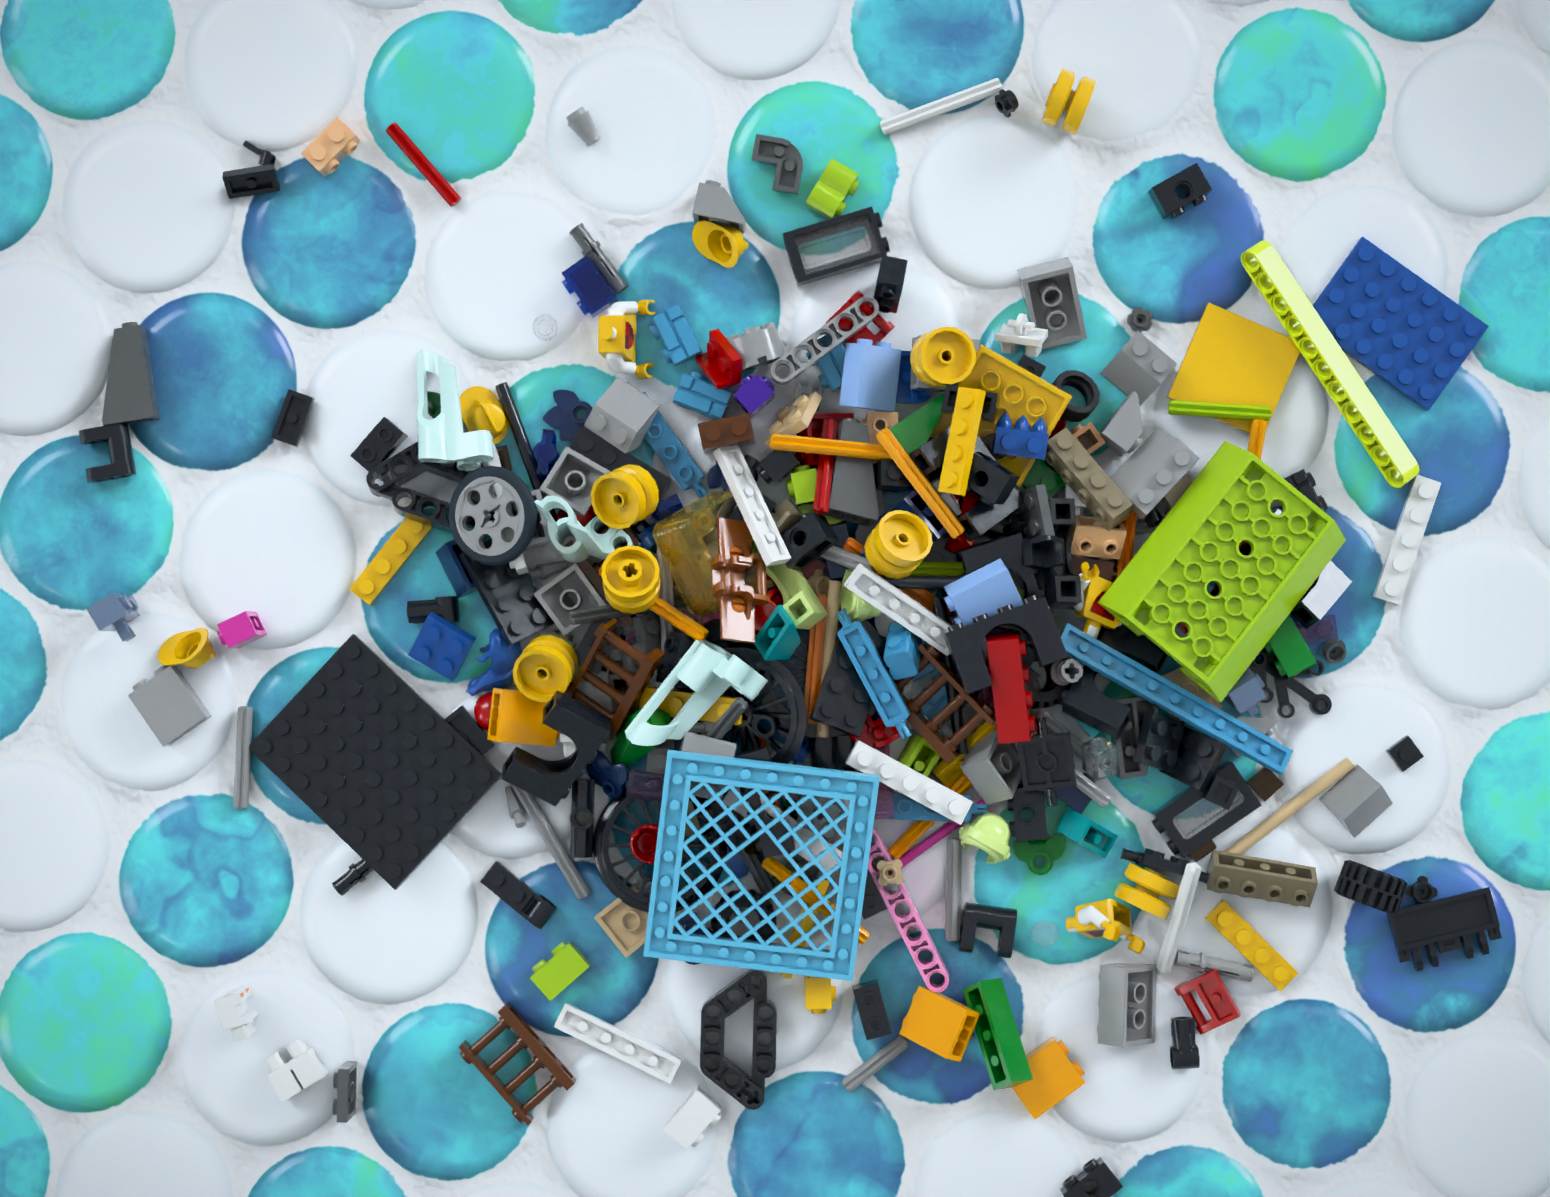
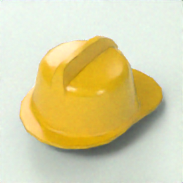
[692,220,749,268]
[460,386,509,444]
[157,627,216,669]

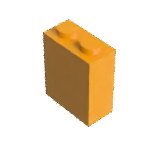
[487,688,559,747]
[899,986,980,1062]
[1012,1037,1085,1119]

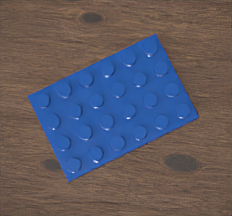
[1312,236,1489,411]

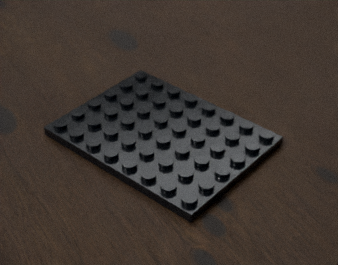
[249,634,502,890]

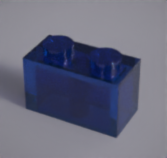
[561,255,618,318]

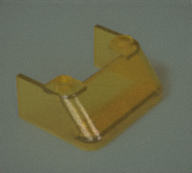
[653,491,773,616]

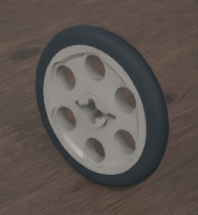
[448,466,537,566]

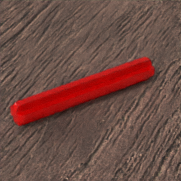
[386,122,461,207]
[813,419,838,514]

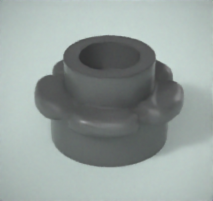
[1127,307,1152,332]
[1321,638,1346,663]

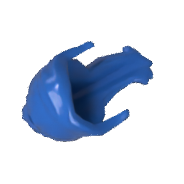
[466,628,523,696]

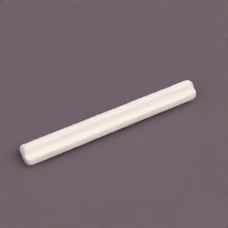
[880,78,1003,135]
[1156,862,1202,973]

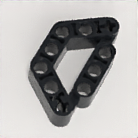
[366,442,495,535]
[700,969,777,1110]

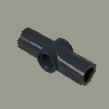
[570,778,595,858]

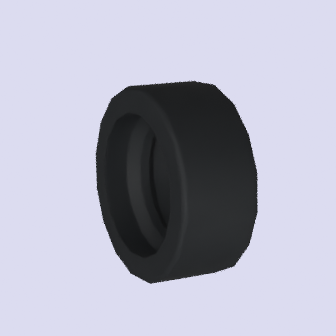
[1052,370,1100,422]

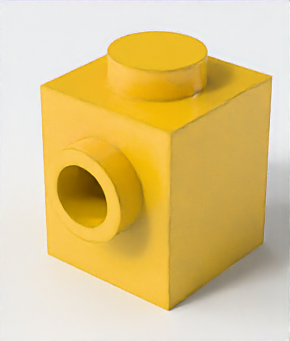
[804,975,837,1014]

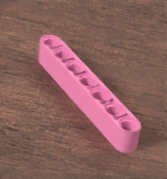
[868,827,949,993]

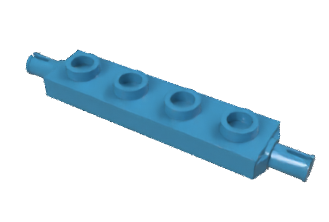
[627,382,709,501]
[835,608,912,740]
[874,793,988,822]

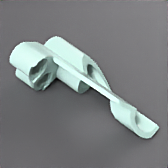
[417,349,494,471]
[534,495,634,563]
[625,640,768,746]

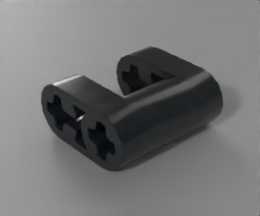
[79,423,137,483]
[958,902,1017,958]

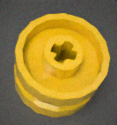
[1041,68,1096,135]
[910,326,976,388]
[591,464,659,530]
[864,510,933,579]
[601,545,661,614]
[513,635,578,702]
[1114,862,1180,920]

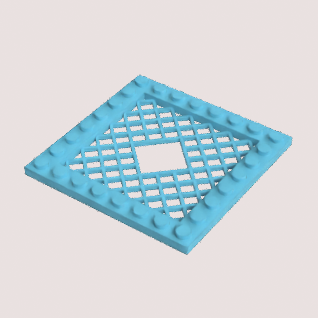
[643,750,880,981]

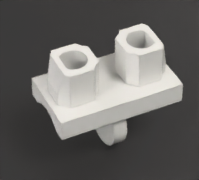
[995,313,1048,357]

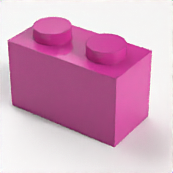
[217,611,267,648]

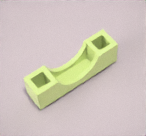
[752,537,828,630]

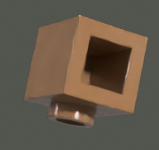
[1070,422,1106,455]

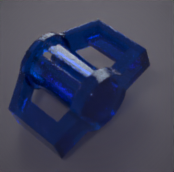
[533,429,560,480]
[651,493,687,528]

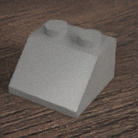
[693,180,745,233]
[1100,331,1177,406]
[584,377,661,454]
[1099,391,1143,456]
[540,446,611,516]
[534,563,607,636]
[960,728,1022,805]
[679,731,737,801]

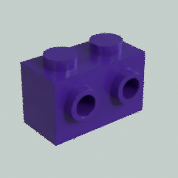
[733,374,775,419]

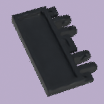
[1387,887,1502,971]

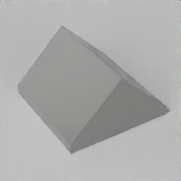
[1319,765,1393,838]

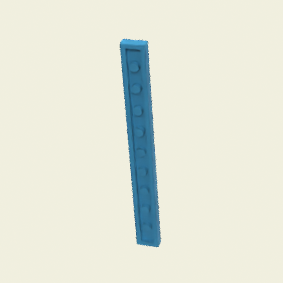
[1060,623,1293,775]

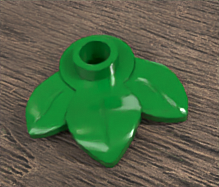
[1014,833,1065,875]

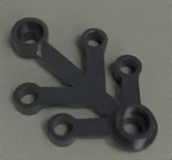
[1249,648,1332,718]

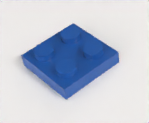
[408,612,476,681]

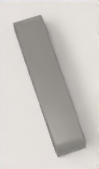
[771,296,879,385]

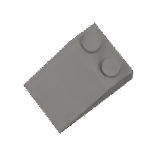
[1017,257,1087,349]

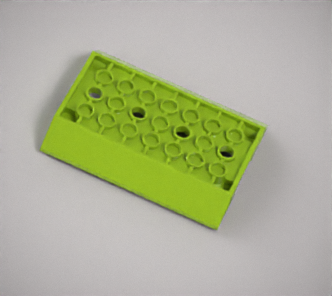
[1097,441,1346,702]

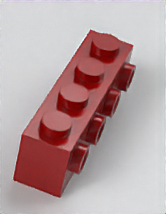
[987,632,1036,744]

